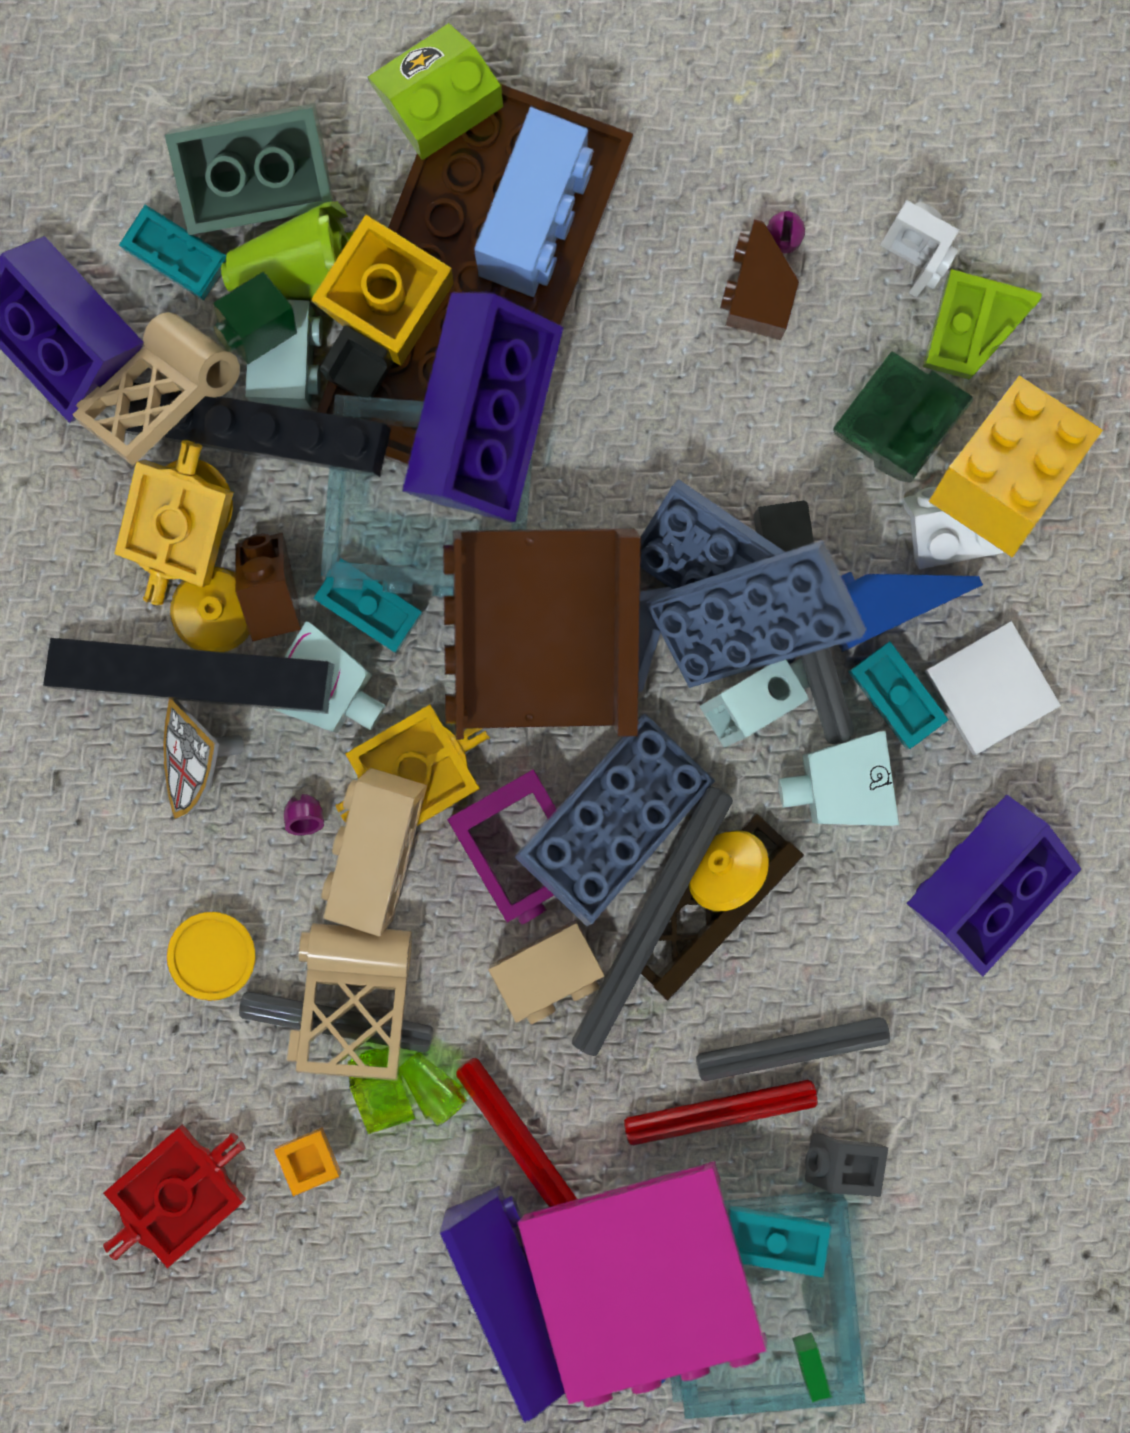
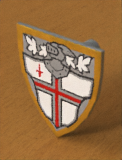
[163,699,244,819]

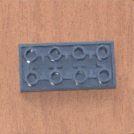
[640,479,796,664]
[646,540,866,688]
[514,713,715,926]

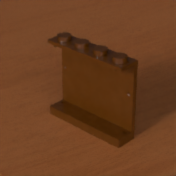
[443,528,640,740]

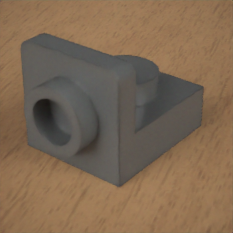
[805,1133,889,1197]

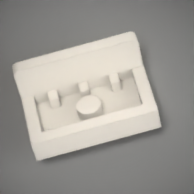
[880,200,959,297]
[903,487,1005,570]

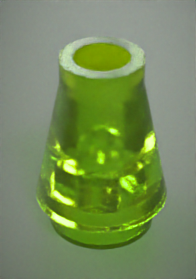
[398,1052,468,1127]

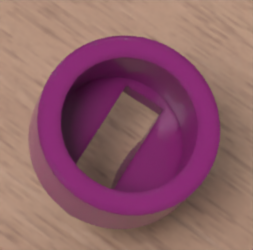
[767,211,805,254]
[283,794,324,835]

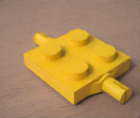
[114,440,234,605]
[335,704,490,826]

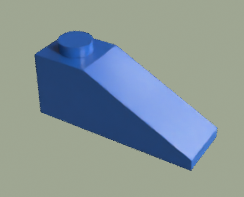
[839,572,983,652]

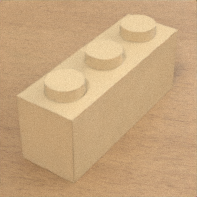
[321,768,427,937]

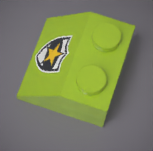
[367,23,503,160]

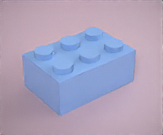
[474,107,593,297]

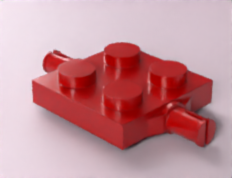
[103,1124,246,1269]

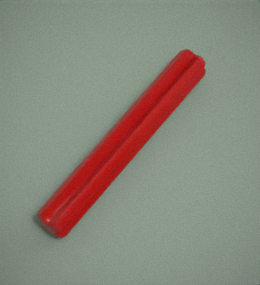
[456,1058,577,1207]
[624,1080,818,1146]

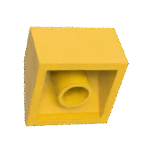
[311,214,454,366]

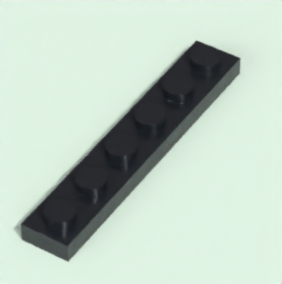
[125,383,391,477]

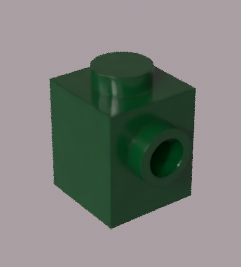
[213,271,297,364]

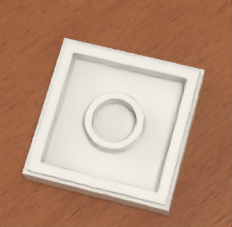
[924,621,1061,755]

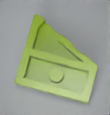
[923,269,1042,380]

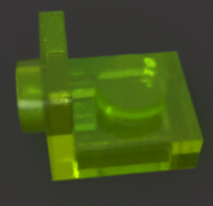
[348,1047,415,1134]

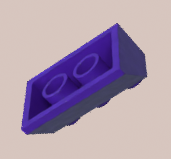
[0,236,144,423]
[906,794,1082,977]

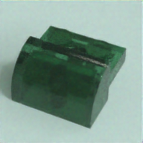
[833,351,973,483]

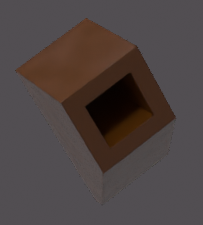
[720,219,799,340]
[235,532,301,641]

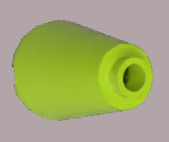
[221,201,354,301]

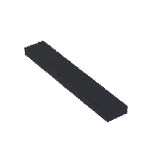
[43,638,334,714]

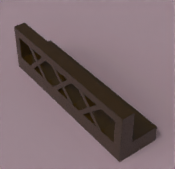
[641,813,804,1001]

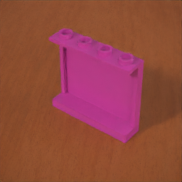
[518,1161,767,1407]

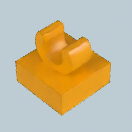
[274,1127,341,1196]

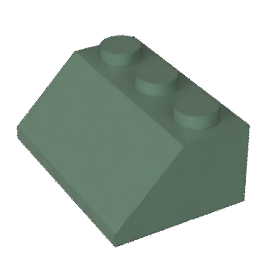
[165,103,333,235]

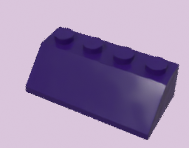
[402,293,564,523]
[440,1186,565,1423]

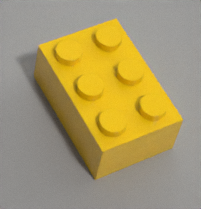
[928,375,1103,558]

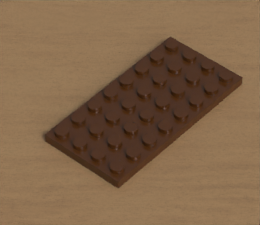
[316,83,634,467]

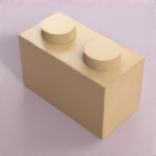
[488,920,605,1024]

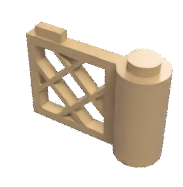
[72,312,240,466]
[287,923,412,1081]

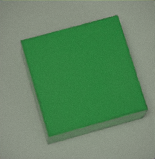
[792,1333,832,1403]

